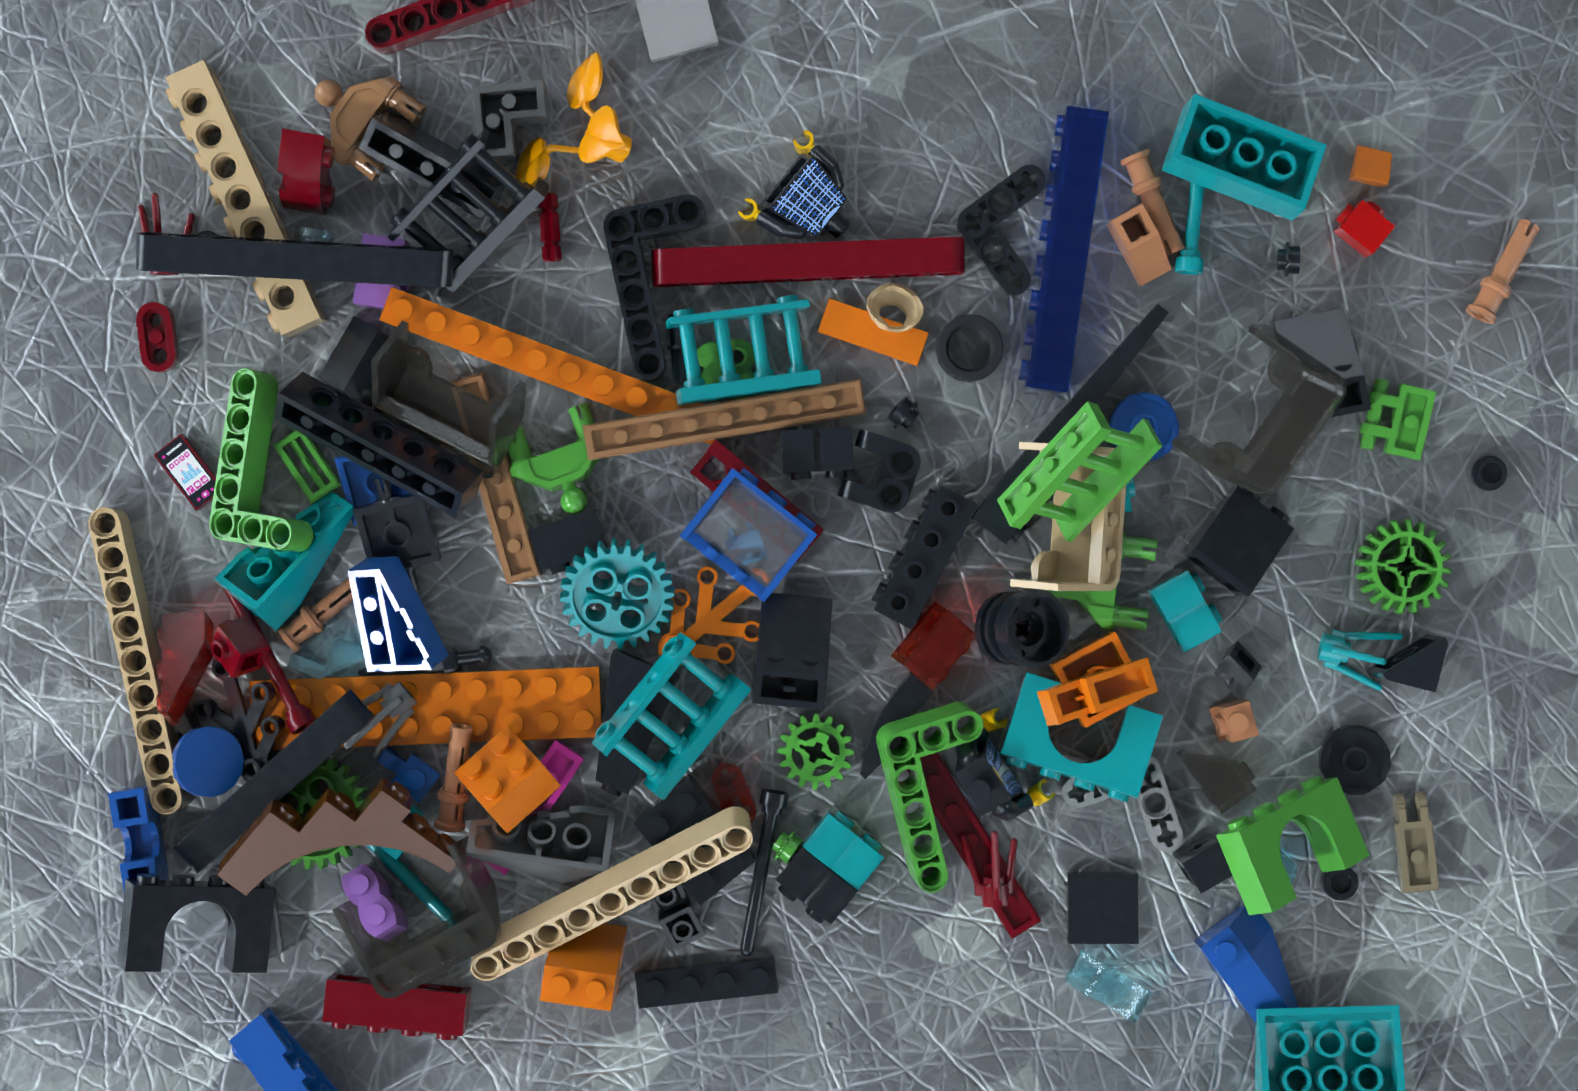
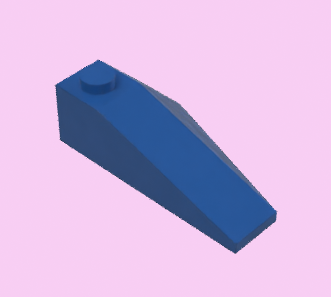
[1194,904,1299,1023]

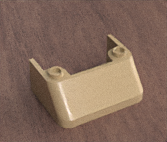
[1010,442,1126,591]

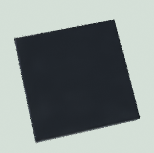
[1067,872,1139,944]

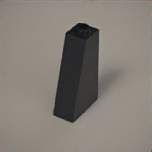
[596,648,680,797]

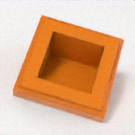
[1349,145,1392,188]

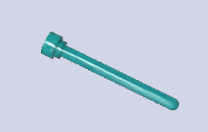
[1175,182,1204,275]
[366,845,481,959]

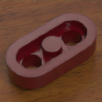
[136,302,179,373]

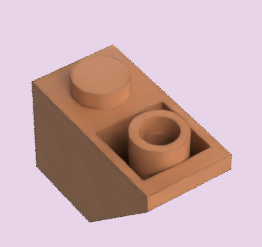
[1106,203,1171,287]

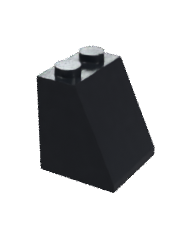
[1181,485,1294,597]

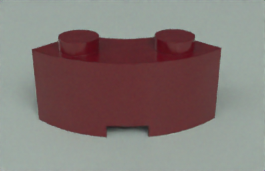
[278,128,335,216]

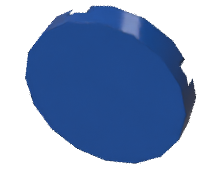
[1108,392,1179,462]
[172,726,244,797]

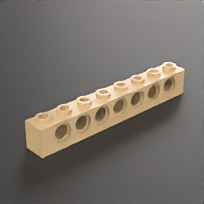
[165,60,327,338]

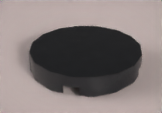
[1319,725,1391,795]

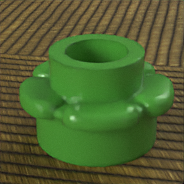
[772,831,803,864]

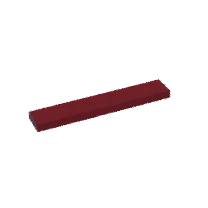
[907,752,1042,939]

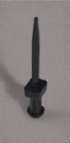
[358,645,492,676]

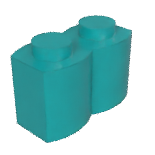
[1147,569,1223,652]
[802,810,884,890]

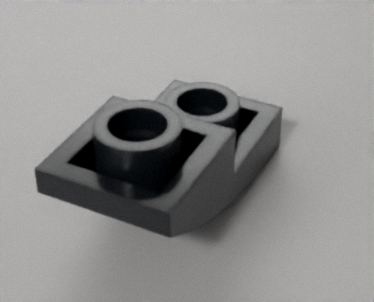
[650,884,706,951]

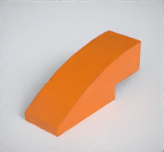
[1037,657,1158,726]

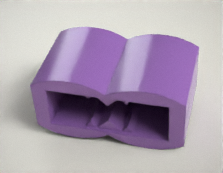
[342,864,408,941]

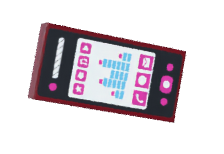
[154,434,216,511]

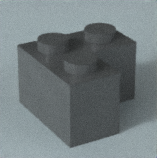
[472,80,550,163]

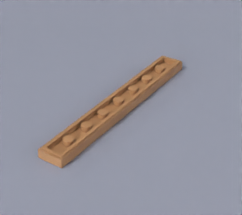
[582,379,866,460]

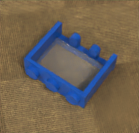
[680,468,817,602]

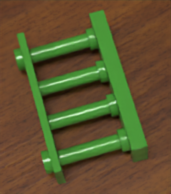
[997,401,1163,542]

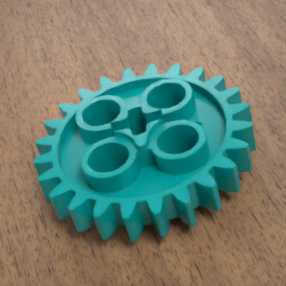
[560,538,675,650]

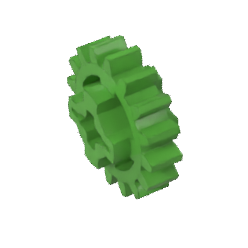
[777,712,854,790]

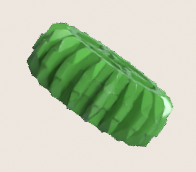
[1354,519,1452,614]

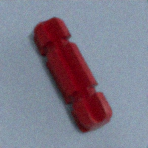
[538,193,562,262]

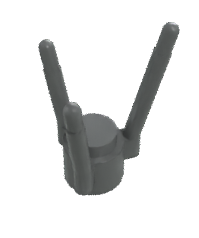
[344,682,418,759]

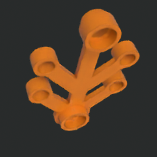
[658,566,771,666]

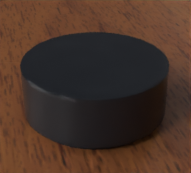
[1321,868,1358,900]

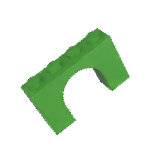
[1216,775,1370,915]

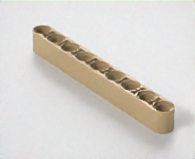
[88,507,190,815]
[471,807,753,981]

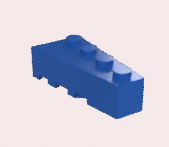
[229,1007,339,1091]

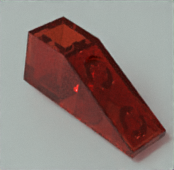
[156,610,214,726]

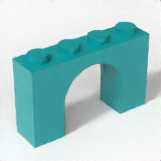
[1000,672,1163,803]

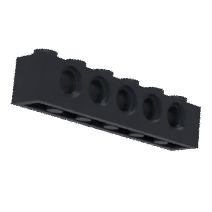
[274,371,484,518]

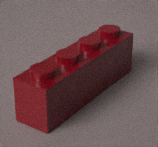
[322,973,472,1040]

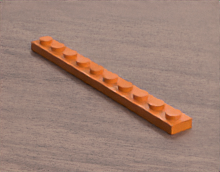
[379,287,715,445]

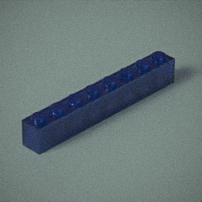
[1018,106,1109,395]

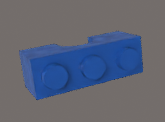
[108,785,170,891]

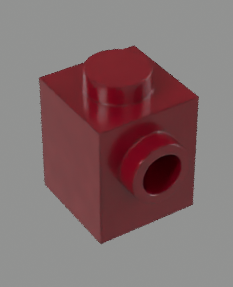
[210,616,271,678]

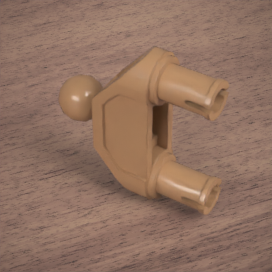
[315,77,427,182]

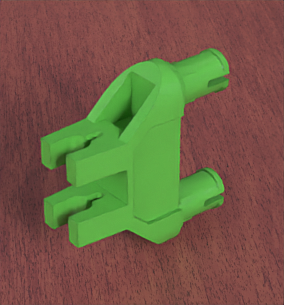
[1049,532,1157,631]

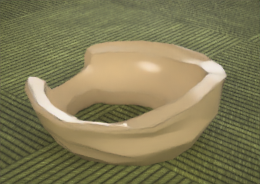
[867,282,924,332]

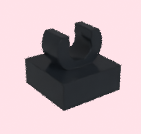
[1214,641,1262,690]

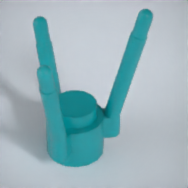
[1317,629,1403,691]

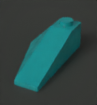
[215,491,354,631]

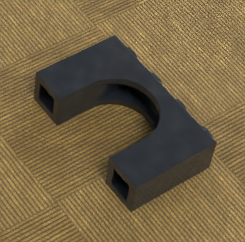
[117,873,275,973]

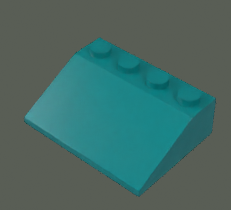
[1255,1005,1406,1091]

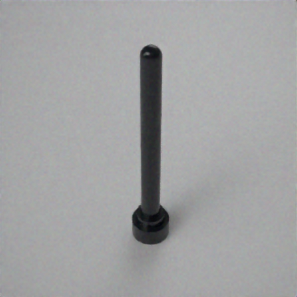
[740,789,789,956]

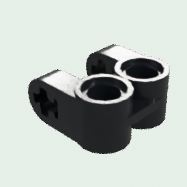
[837,429,921,513]

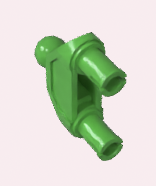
[502,403,599,515]

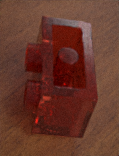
[891,601,976,690]

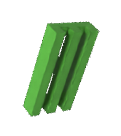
[273,430,342,504]

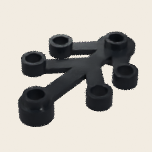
[193,659,285,782]

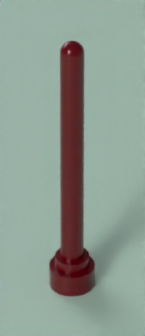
[224,588,317,735]

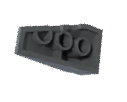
[466,805,616,887]

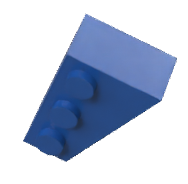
[348,556,449,672]

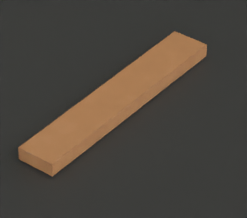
[449,373,542,584]

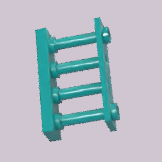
[665,295,821,406]
[592,632,752,801]

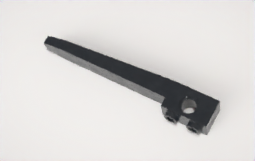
[971,304,1169,544]

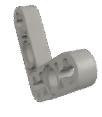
[1061,755,1183,853]

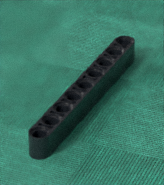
[136,232,453,287]

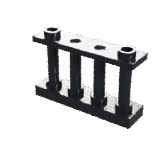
[387,128,549,293]

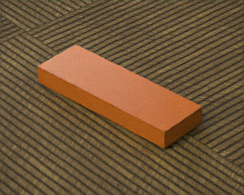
[818,298,929,367]

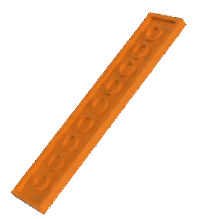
[249,666,603,750]

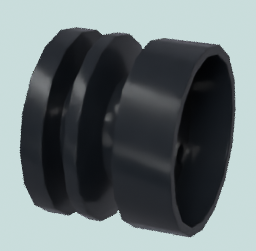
[975,591,1070,666]

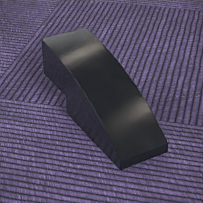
[860,673,931,779]

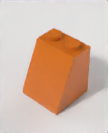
[539,923,628,1011]

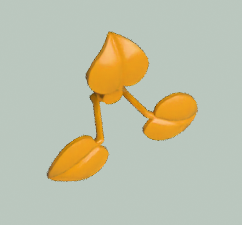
[515,51,632,185]

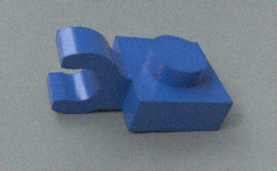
[377,746,442,803]

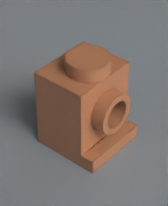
[1209,698,1259,743]

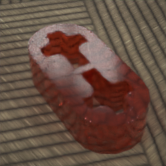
[712,762,757,823]

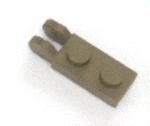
[1392,791,1439,893]

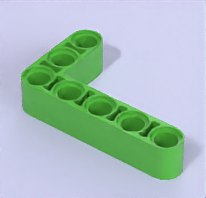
[209,368,313,552]
[876,702,983,893]

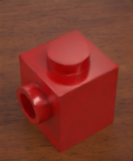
[1333,200,1395,258]

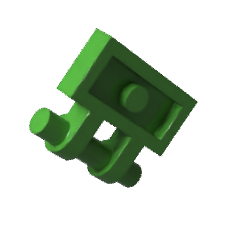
[1359,379,1436,461]

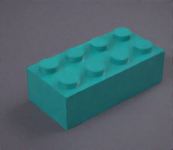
[1161,94,1327,221]

